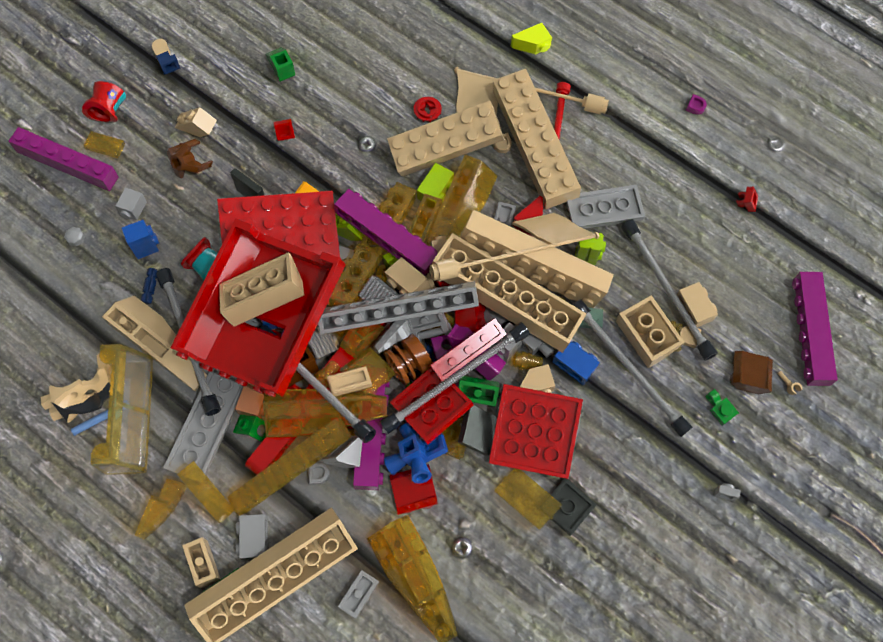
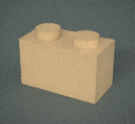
[385,257,431,294]
[677,282,718,328]
[182,537,221,588]

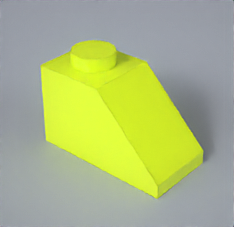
[511,23,552,55]

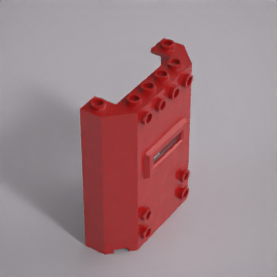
[170,218,346,398]

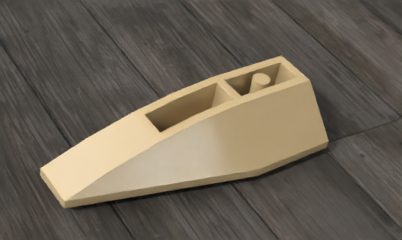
[102,296,207,391]

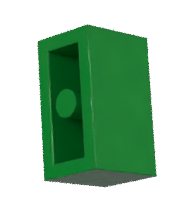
[458,376,500,407]

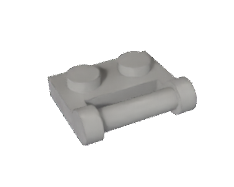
[405,312,452,342]

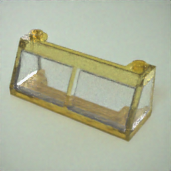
[91,344,153,475]

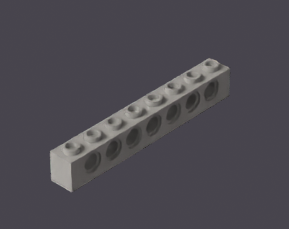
[318,281,479,334]

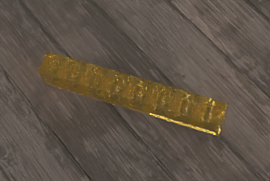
[329,182,417,307]

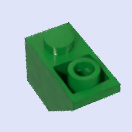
[265,47,295,82]

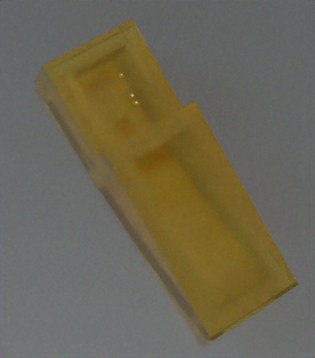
[177,461,235,524]
[135,478,187,539]

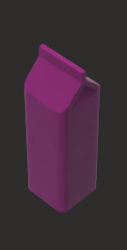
[447,324,506,380]

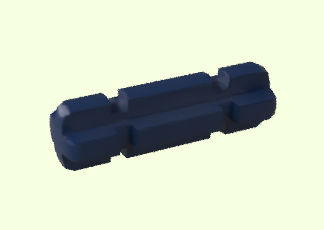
[141,268,157,304]

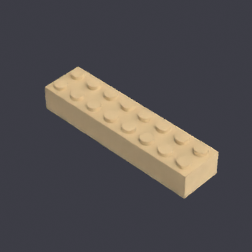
[493,69,581,209]
[460,210,614,308]
[429,233,586,353]
[184,507,358,642]

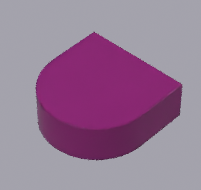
[685,94,707,115]

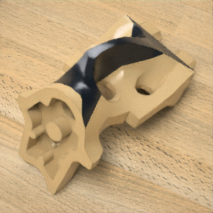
[41,351,119,423]

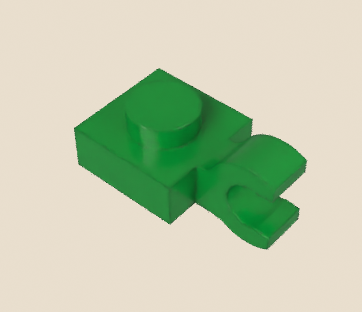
[705,389,739,426]

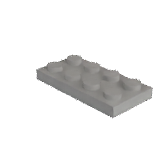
[566,185,646,229]

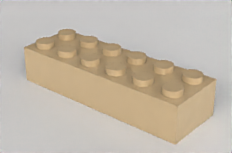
[387,100,504,177]

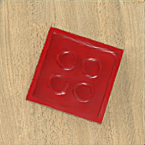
[390,368,474,445]

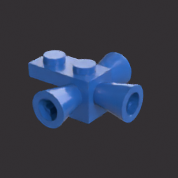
[384,423,448,483]

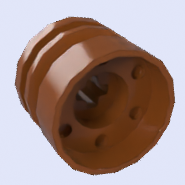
[383,333,432,386]

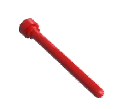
[554,82,571,139]

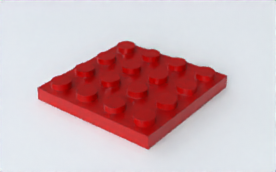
[489,384,583,479]

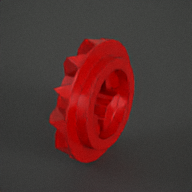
[414,97,442,123]

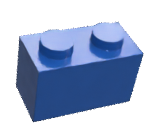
[122,220,159,259]
[553,341,600,385]

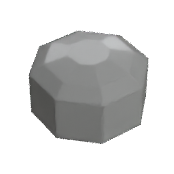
[64,227,85,246]

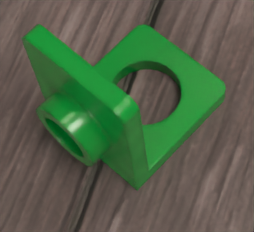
[233,415,272,442]

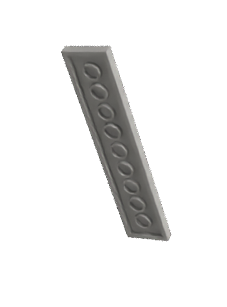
[163,317,263,484]

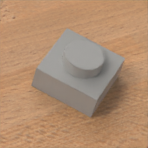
[714,483,741,502]

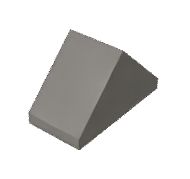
[322,436,362,468]

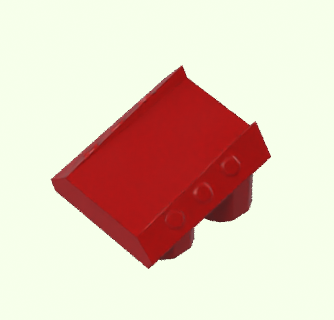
[390,464,438,515]

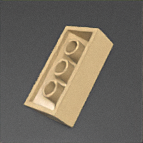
[219,252,304,326]

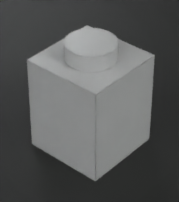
[116,187,147,220]

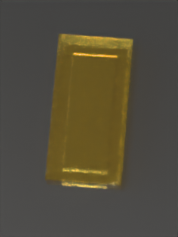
[84,131,125,158]

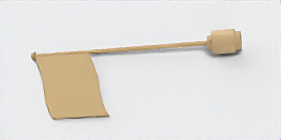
[454,67,609,116]
[430,213,599,281]

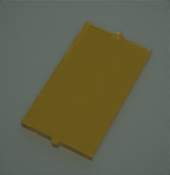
[494,468,562,530]

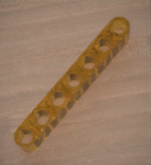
[227,418,352,516]

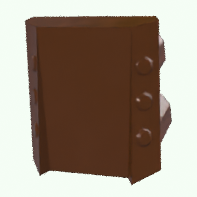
[729,351,773,394]

